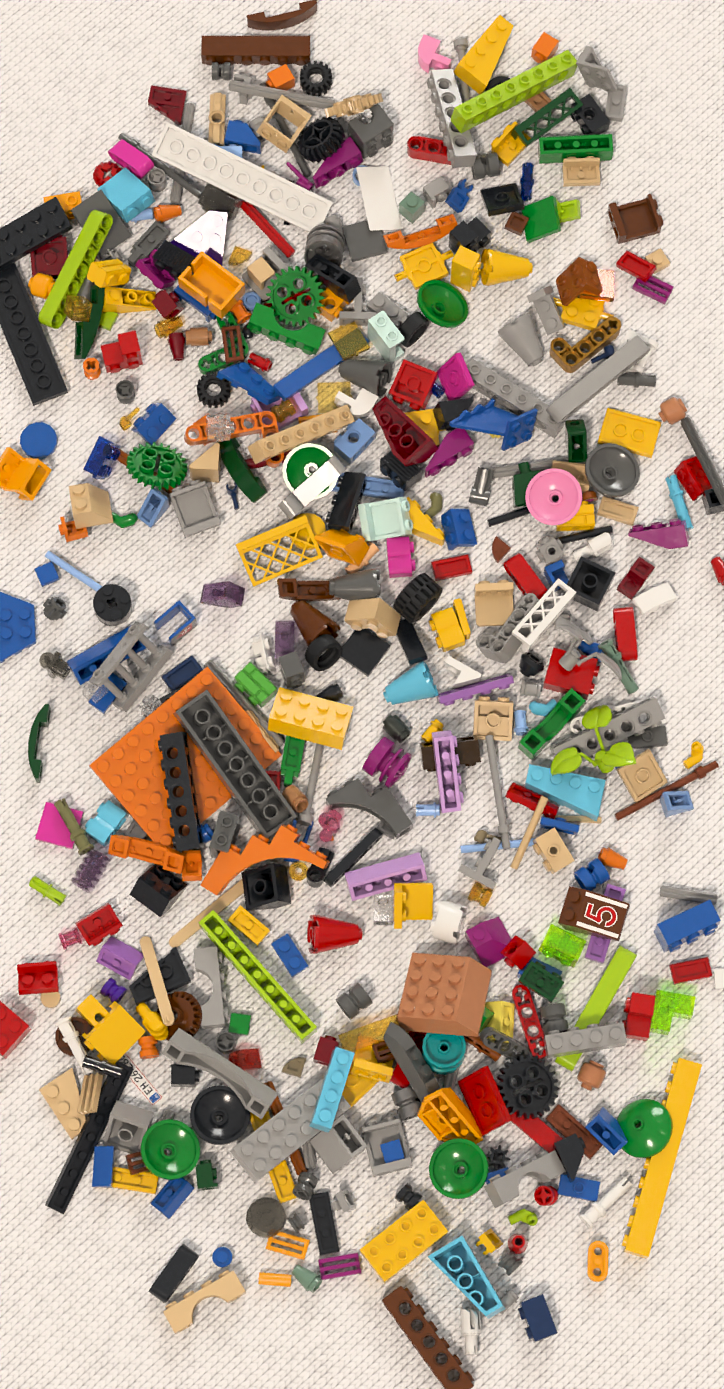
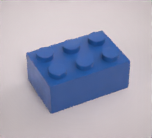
[654,900,721,953]

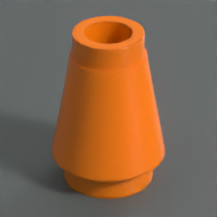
[153,205,182,223]
[598,847,628,870]

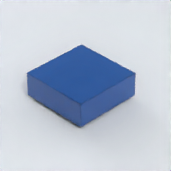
[34,561,60,587]
[380,1139,405,1164]

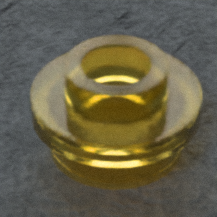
[289,861,308,881]

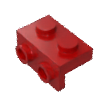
[75,903,123,946]

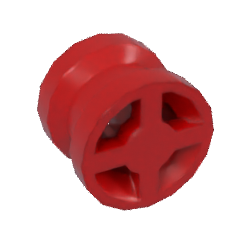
[534,1185,558,1206]

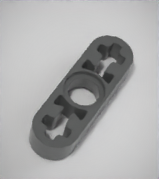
[480,1027,529,1059]

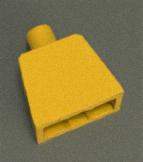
[75,994,109,1028]

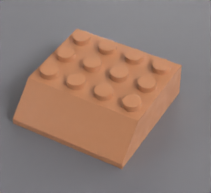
[397,953,492,1037]

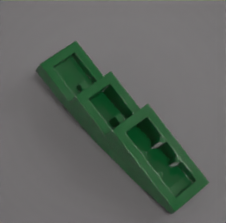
[74,285,105,360]

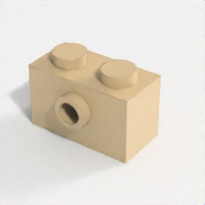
[532,827,575,874]

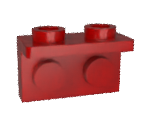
[674,456,713,501]
[17,961,59,995]

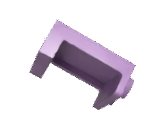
[250,392,308,430]

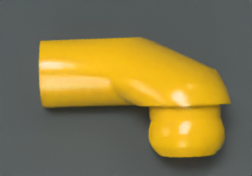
[683,741,704,769]

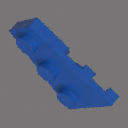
[216,362,281,405]

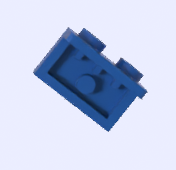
[131,403,177,445]
[441,509,477,551]

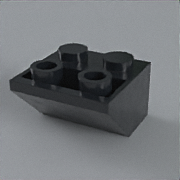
[129,864,188,917]

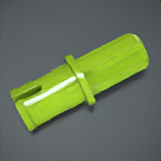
[29,876,67,906]

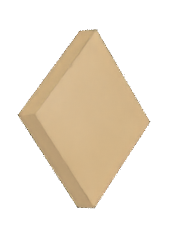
[616,749,668,803]

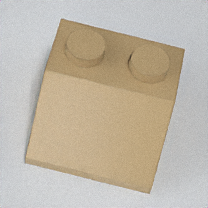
[69,483,113,529]

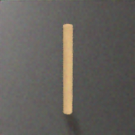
[510,796,548,870]

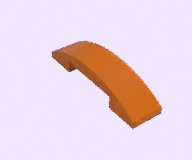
[383,214,458,249]
[108,835,185,874]

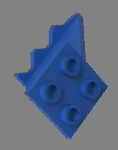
[449,398,538,451]

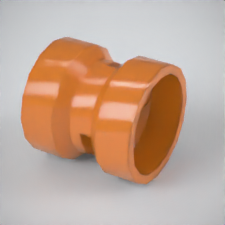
[138,1036,159,1059]

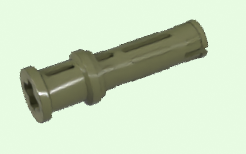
[54,798,94,855]

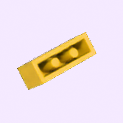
[450,245,482,292]

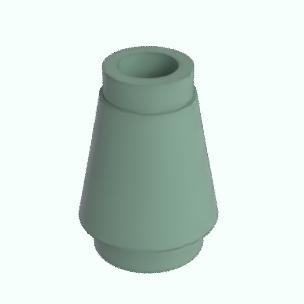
[292,1264,322,1293]

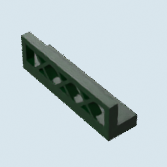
[511,88,583,147]

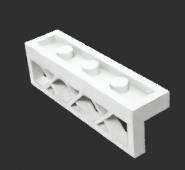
[511,578,576,653]

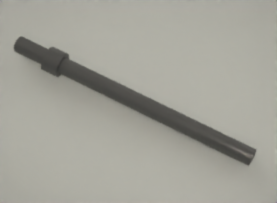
[260,82,311,178]
[118,133,203,199]

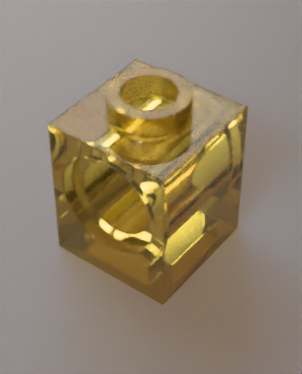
[63,295,93,322]

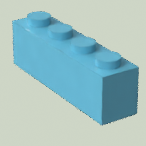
[309,1047,355,1133]

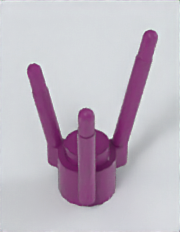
[286,162,314,191]

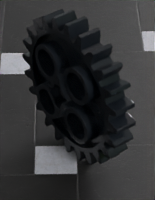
[496,1054,559,1120]

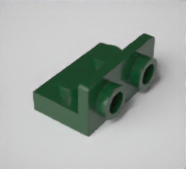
[518,961,564,1003]

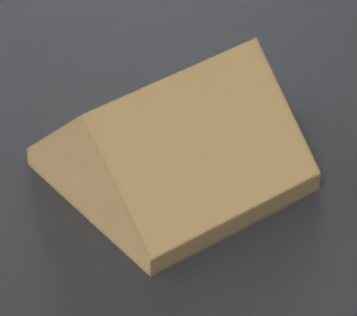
[189,442,221,483]

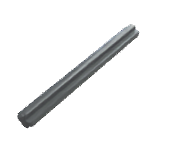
[680,417,724,505]

